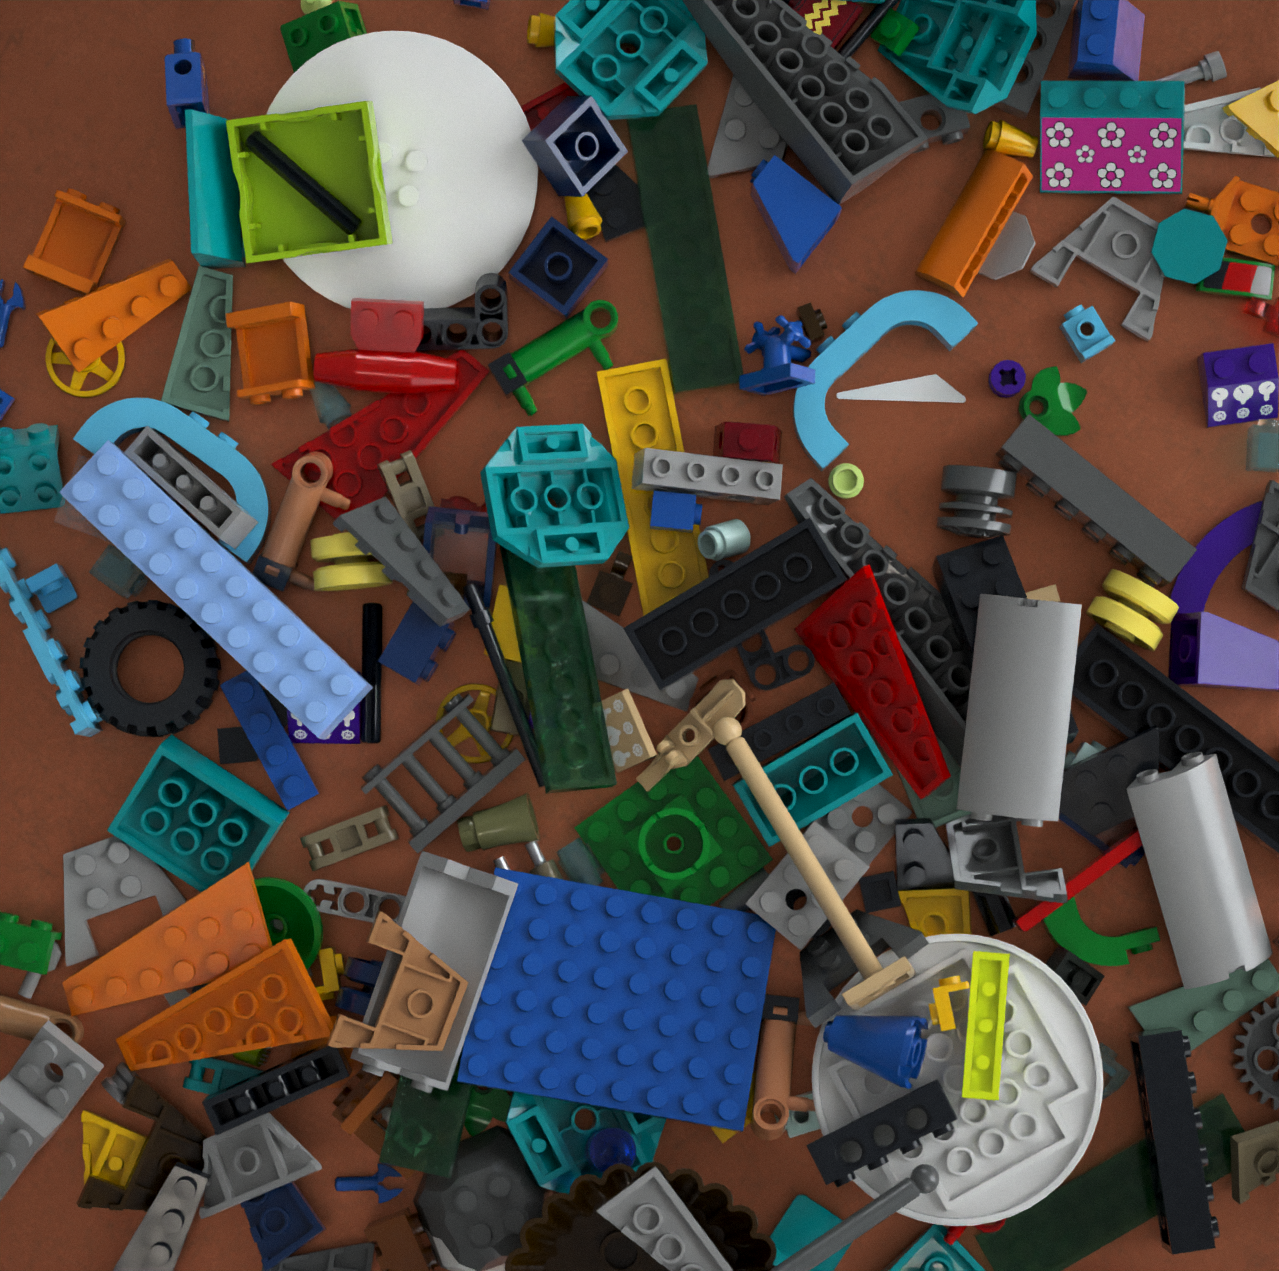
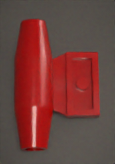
[314,298,459,394]

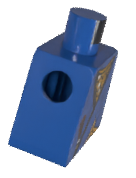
[165,38,210,129]

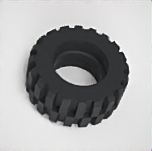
[79,600,221,737]

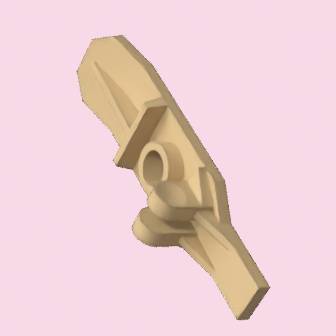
[636,679,746,792]

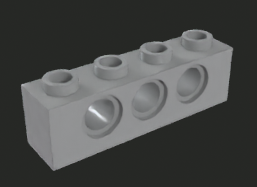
[124,426,258,549]
[632,448,783,505]

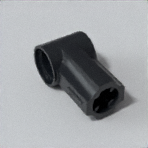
[971,891,1016,936]

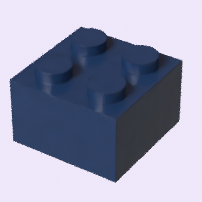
[522,95,628,197]
[508,216,608,320]
[378,602,457,686]

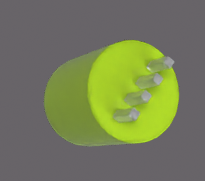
[233,1049,271,1067]

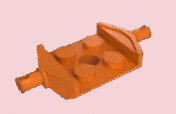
[1185,176,1279,266]

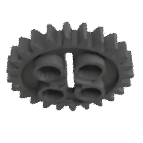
[1231,996,1279,1110]

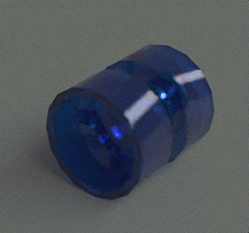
[584,1128,636,1174]

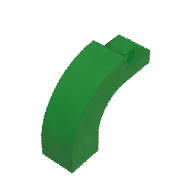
[1035,897,1160,966]

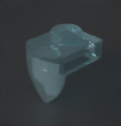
[1099,1042,1131,1100]

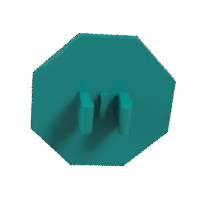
[1151,209,1228,285]

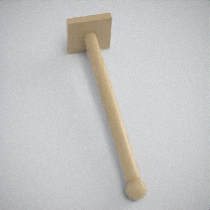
[713,717,916,1011]

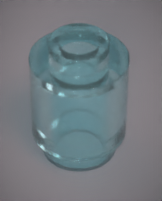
[556,837,606,886]

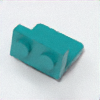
[0,423,66,514]
[769,1194,853,1271]

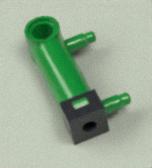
[488,300,618,416]

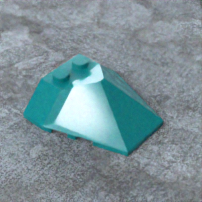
[877,0,1037,114]

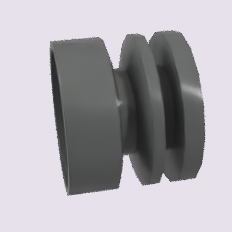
[937,465,1017,539]

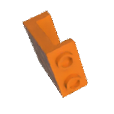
[23,188,126,295]
[225,302,315,405]

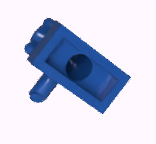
[739,315,815,396]

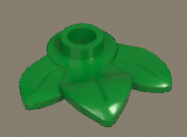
[1018,366,1087,436]
[441,1081,511,1136]

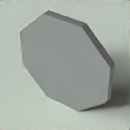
[978,211,1036,280]

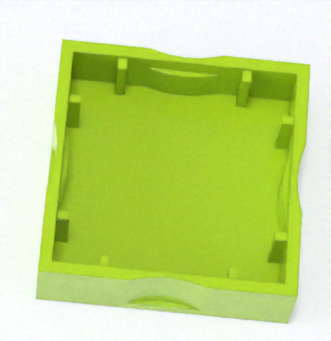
[226,101,393,264]

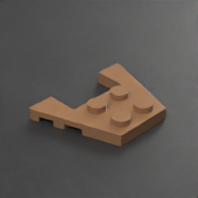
[326,911,469,1051]

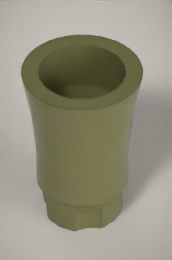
[457,793,540,852]

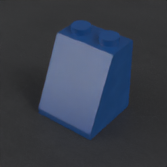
[1067,0,1145,81]
[750,155,842,274]

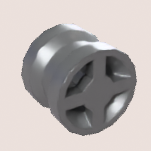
[101,1062,139,1104]

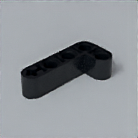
[416,273,509,351]
[708,559,815,692]

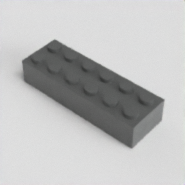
[995,414,1197,588]

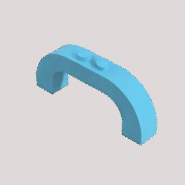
[793,290,978,472]
[73,398,272,565]

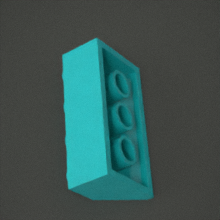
[731,712,893,847]

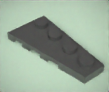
[332,497,470,627]

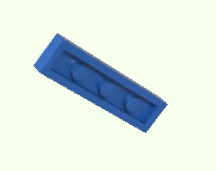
[220,670,320,811]

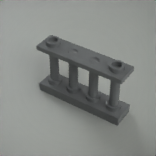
[361,693,526,854]

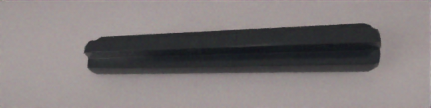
[244,131,362,235]
[361,603,382,743]

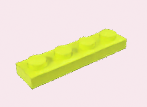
[962,951,1010,1100]

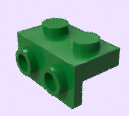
[0,911,62,975]

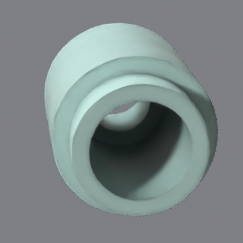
[698,519,751,561]

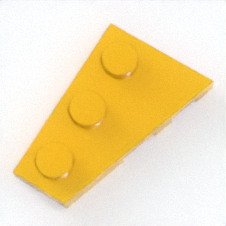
[898,889,971,937]

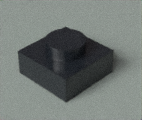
[859,871,901,913]

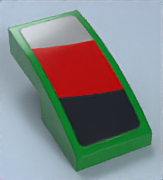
[1196,258,1275,301]

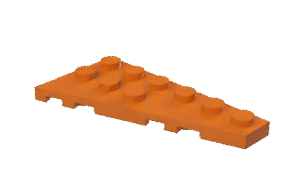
[62,861,273,1016]
[115,938,334,1071]

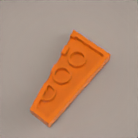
[35,259,192,373]

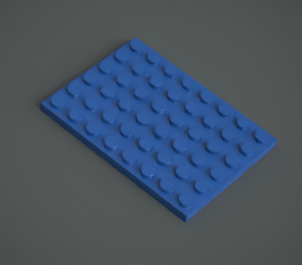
[457,867,776,1132]

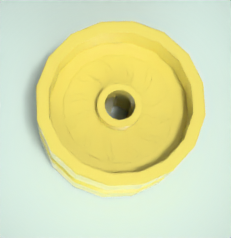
[310,532,392,591]
[1086,569,1179,652]

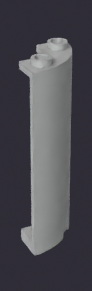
[957,594,1082,827]
[1127,752,1273,989]
[350,851,518,1093]

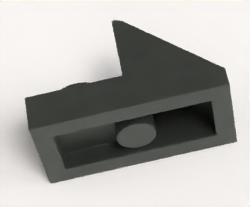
[1046,945,1105,1006]

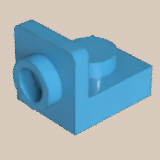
[25,563,78,613]

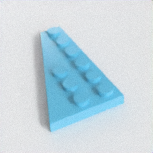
[0,547,103,737]

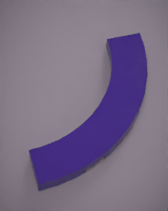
[1169,501,1263,614]

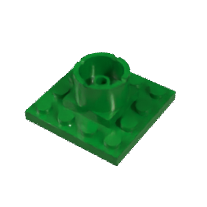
[574,756,773,906]

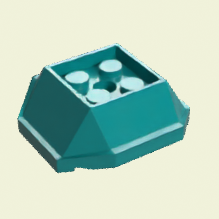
[554,0,708,120]
[480,424,629,568]
[505,1092,666,1194]

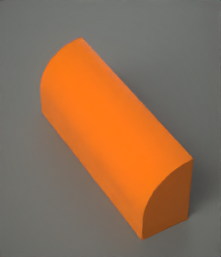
[915,150,1033,298]

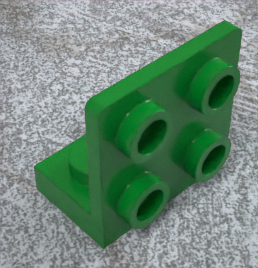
[280,1,367,73]

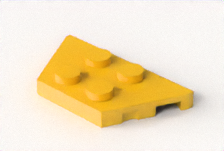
[1222,80,1279,159]

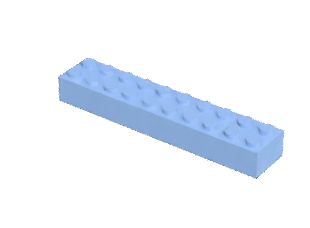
[59,440,373,740]

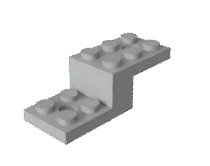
[745,784,912,950]
[0,1020,105,1202]

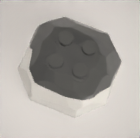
[413,1125,559,1271]

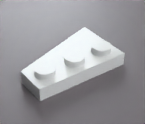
[1184,87,1276,157]

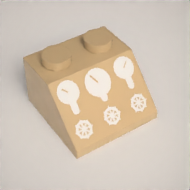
[586,689,657,773]

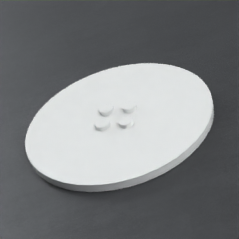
[266,31,538,309]
[812,934,1103,1226]

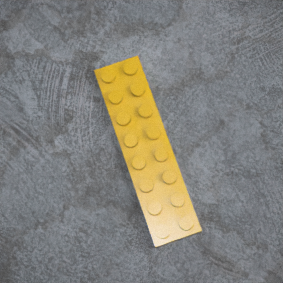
[597,359,708,615]

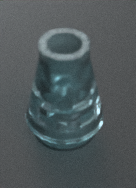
[310,380,352,429]

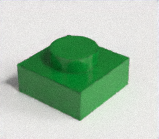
[870,8,920,57]

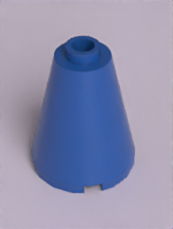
[823,1015,928,1089]

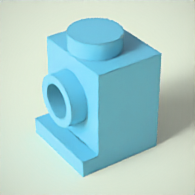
[1059,304,1115,363]

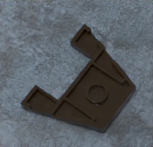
[77,1075,209,1212]

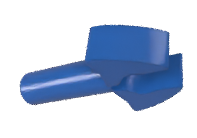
[0,279,26,348]
[334,1163,403,1203]

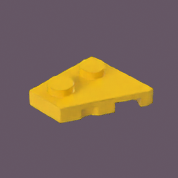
[81,1110,147,1187]

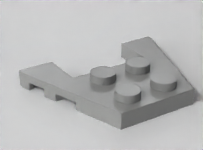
[1029,196,1165,342]
[63,836,187,967]

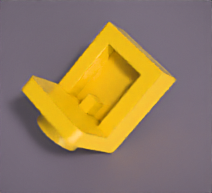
[315,947,345,1000]
[928,975,970,1031]

